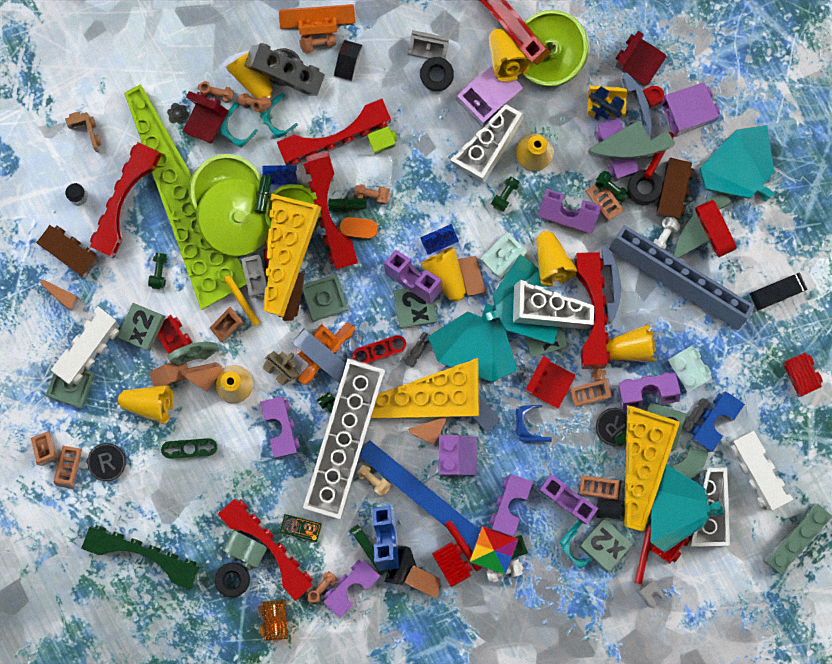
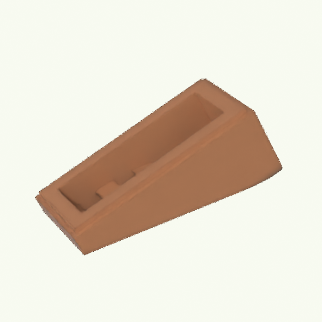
[586,185,624,222]
[40,279,79,311]
[570,378,613,407]
[53,445,82,489]
[579,475,621,500]

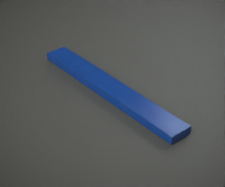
[359,441,481,550]

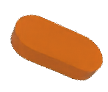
[340,217,378,239]

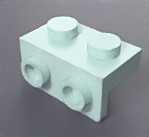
[480,232,527,278]
[668,346,712,392]

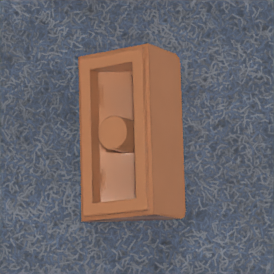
[458,256,486,297]
[404,565,440,599]

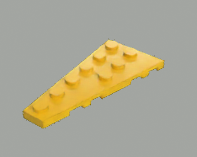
[264,194,321,317]
[370,358,479,419]
[624,405,680,532]

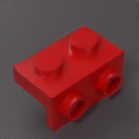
[157,314,193,354]

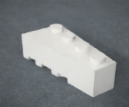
[450,105,523,183]
[513,280,594,330]
[51,307,120,387]
[730,431,793,510]
[691,468,730,547]

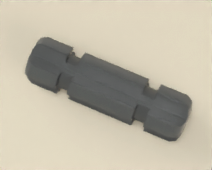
[405,332,429,368]
[683,398,710,433]

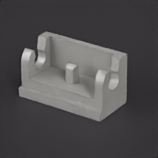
[408,30,449,59]
[241,254,267,297]
[636,578,664,608]

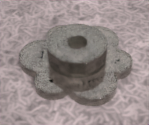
[167,103,189,124]

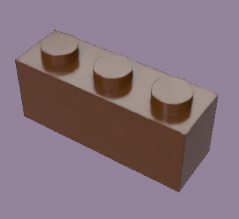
[656,157,694,220]
[36,225,99,278]

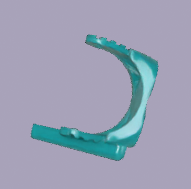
[260,93,298,138]
[219,102,258,148]
[560,520,593,569]

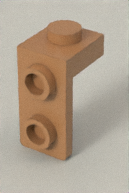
[65,112,102,152]

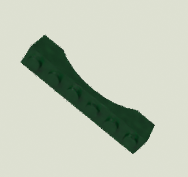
[81,524,200,590]

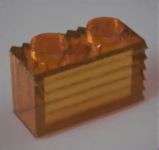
[258,599,288,641]

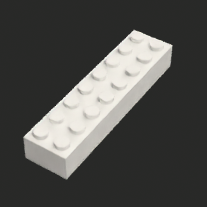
[303,358,385,519]

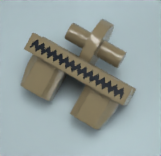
[262,351,299,386]

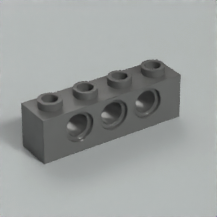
[244,43,325,96]

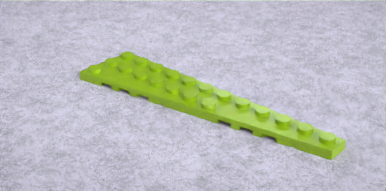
[124,84,247,311]

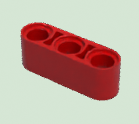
[695,199,737,258]
[353,335,406,364]

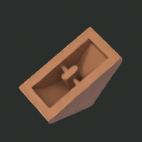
[210,307,244,343]
[180,362,222,392]
[149,363,188,386]
[408,417,446,445]
[31,431,60,466]

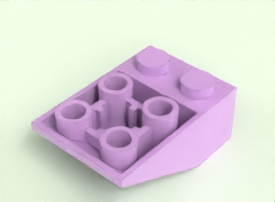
[456,66,523,127]

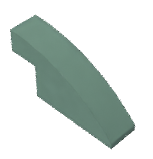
[588,120,675,160]
[672,193,731,258]

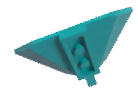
[700,125,775,202]
[482,254,558,345]
[428,304,518,382]
[651,464,724,553]

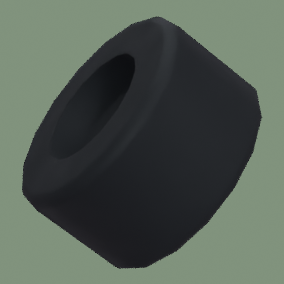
[420,57,454,91]
[627,169,663,205]
[214,562,250,598]

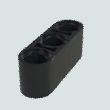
[749,272,808,311]

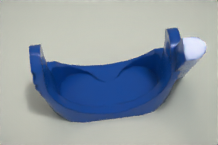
[515,404,552,442]

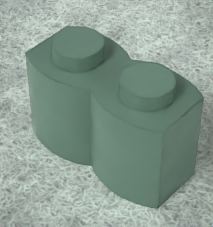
[223,530,268,570]

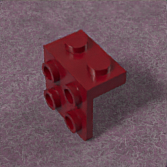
[615,31,666,86]
[183,91,229,144]

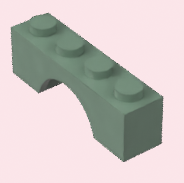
[763,503,832,574]

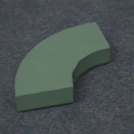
[167,342,219,366]
[669,449,709,479]

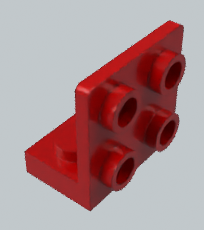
[525,356,575,408]

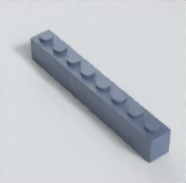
[609,225,754,330]

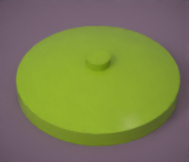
[524,10,589,87]
[189,154,261,215]
[197,179,270,256]

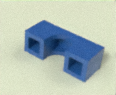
[691,391,745,452]
[372,506,399,571]

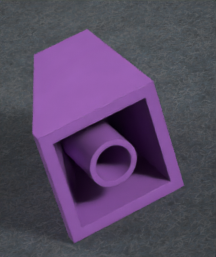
[660,82,720,137]
[438,435,477,475]

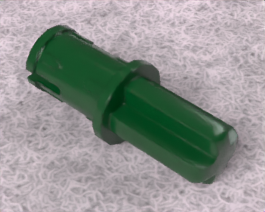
[254,175,272,214]
[328,197,367,212]

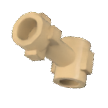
[356,464,391,497]

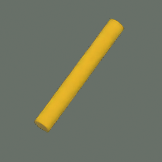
[223,274,260,326]

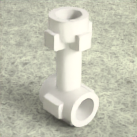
[653,217,680,249]
[486,558,523,582]

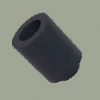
[65,183,88,205]
[596,499,625,519]

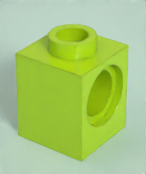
[367,126,397,155]

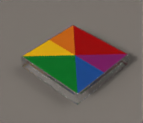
[469,526,518,576]

